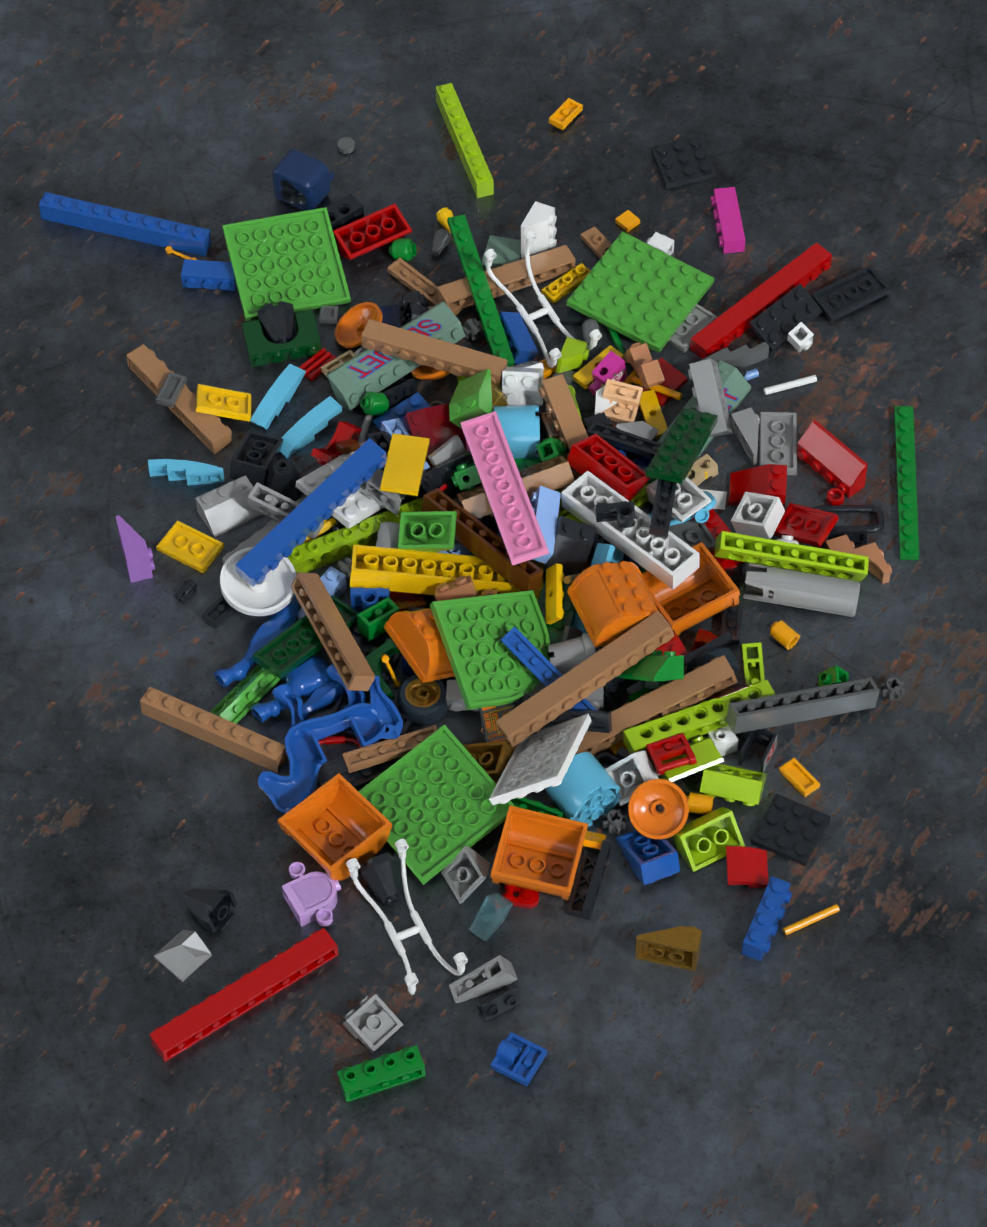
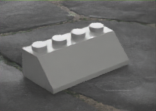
[688,359,733,437]

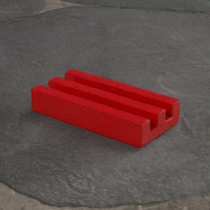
[298,348,337,381]

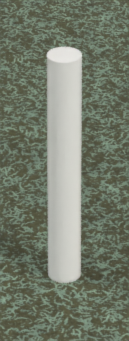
[763,375,817,395]

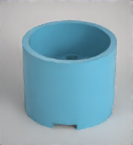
[494,405,540,459]
[545,752,621,827]

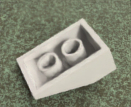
[646,477,712,522]

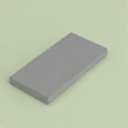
[759,412,797,475]

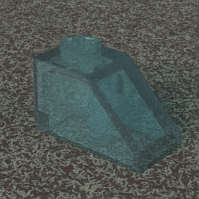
[469,893,513,941]

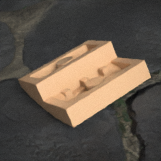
[599,379,643,423]

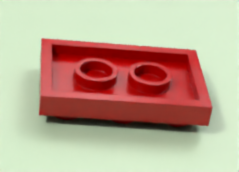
[773,503,839,547]

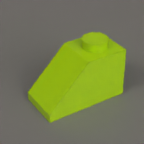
[556,337,590,373]

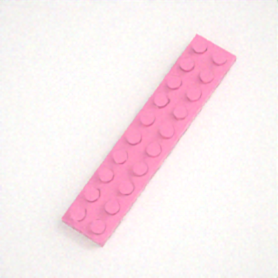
[460,411,549,566]

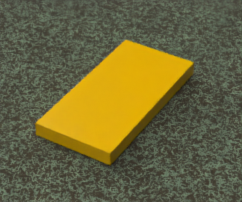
[380,433,430,496]

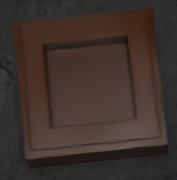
[336,438,360,455]

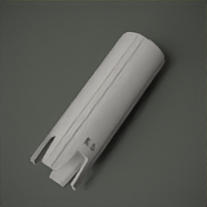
[743,563,860,617]

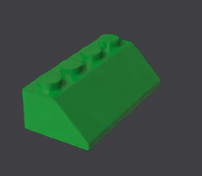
[615,650,684,682]

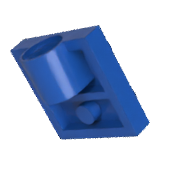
[350,587,390,613]
[490,1032,547,1087]

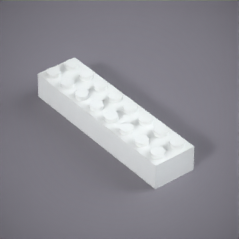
[561,471,700,590]

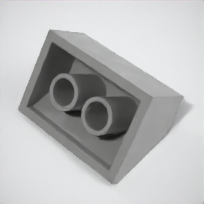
[195,475,264,537]

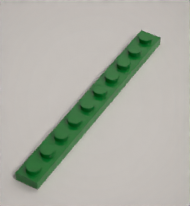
[447,214,515,367]
[894,406,919,560]

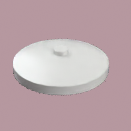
[220,547,296,616]

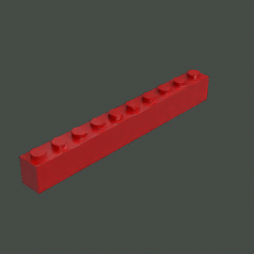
[690,242,832,359]
[150,928,338,1062]

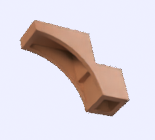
[623,342,665,389]
[825,534,892,584]
[435,575,499,601]

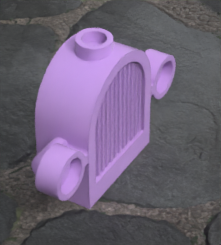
[282,862,341,927]

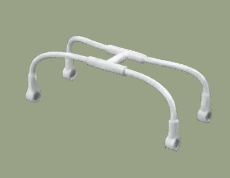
[484,231,602,368]
[346,839,468,995]

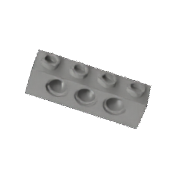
[248,482,324,539]

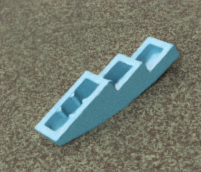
[250,364,306,430]
[279,396,342,459]
[148,459,225,485]

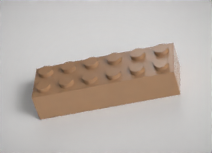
[456,455,575,521]

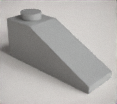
[730,408,760,466]
[359,469,401,515]
[449,955,518,1003]

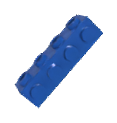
[742,876,793,961]

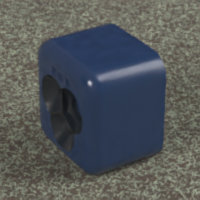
[272,149,334,211]

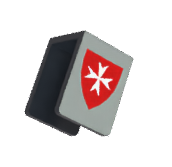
[739,729,778,773]

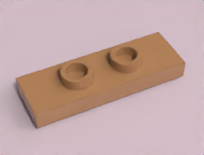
[580,226,612,259]

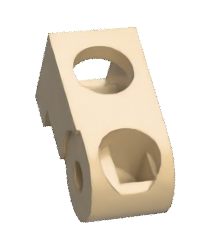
[687,454,718,486]

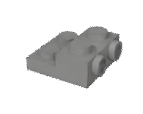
[343,994,404,1053]

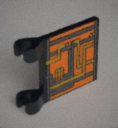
[479,694,538,742]

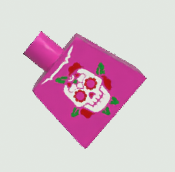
[588,351,627,395]

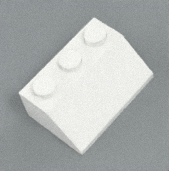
[521,201,557,259]

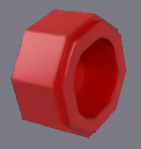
[826,488,844,505]

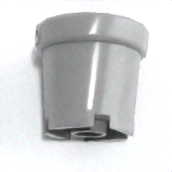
[548,632,598,675]

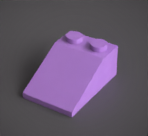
[115,515,155,583]

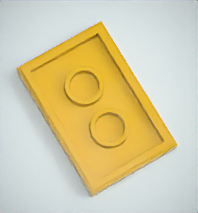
[195,384,251,422]
[156,520,225,574]

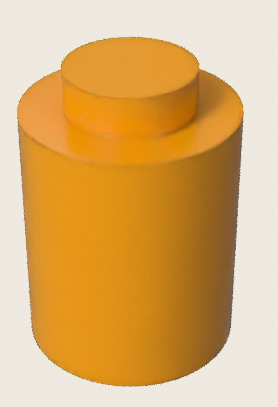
[770,620,800,650]
[686,792,714,815]

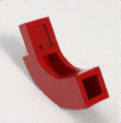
[311,421,362,465]

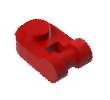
[501,884,539,908]

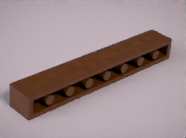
[421,488,543,592]

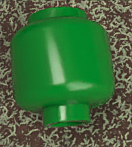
[389,238,417,261]
[360,391,389,416]

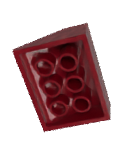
[403,403,467,468]

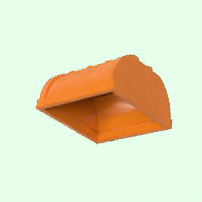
[642,542,740,636]
[567,561,664,647]
[384,608,455,683]
[278,773,392,881]
[490,806,588,900]

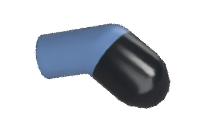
[734,366,759,381]

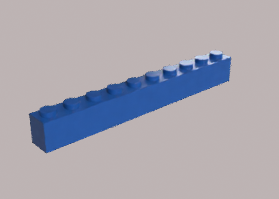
[39,192,212,257]
[235,438,387,587]

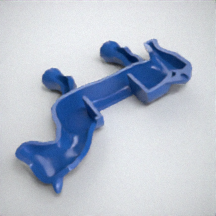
[214,594,346,723]
[258,664,403,814]

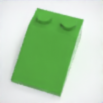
[449,369,493,429]
[398,511,457,552]

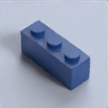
[181,259,236,290]
[499,312,538,364]

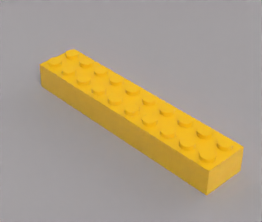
[350,545,543,602]

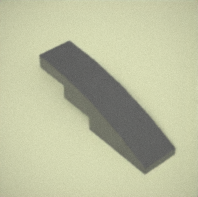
[698,342,769,368]

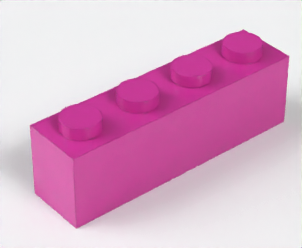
[711,187,745,253]

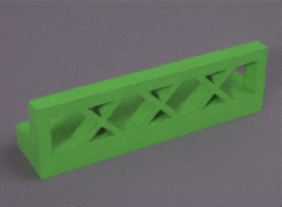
[210,664,280,724]

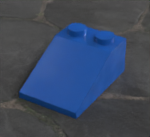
[615,830,680,885]

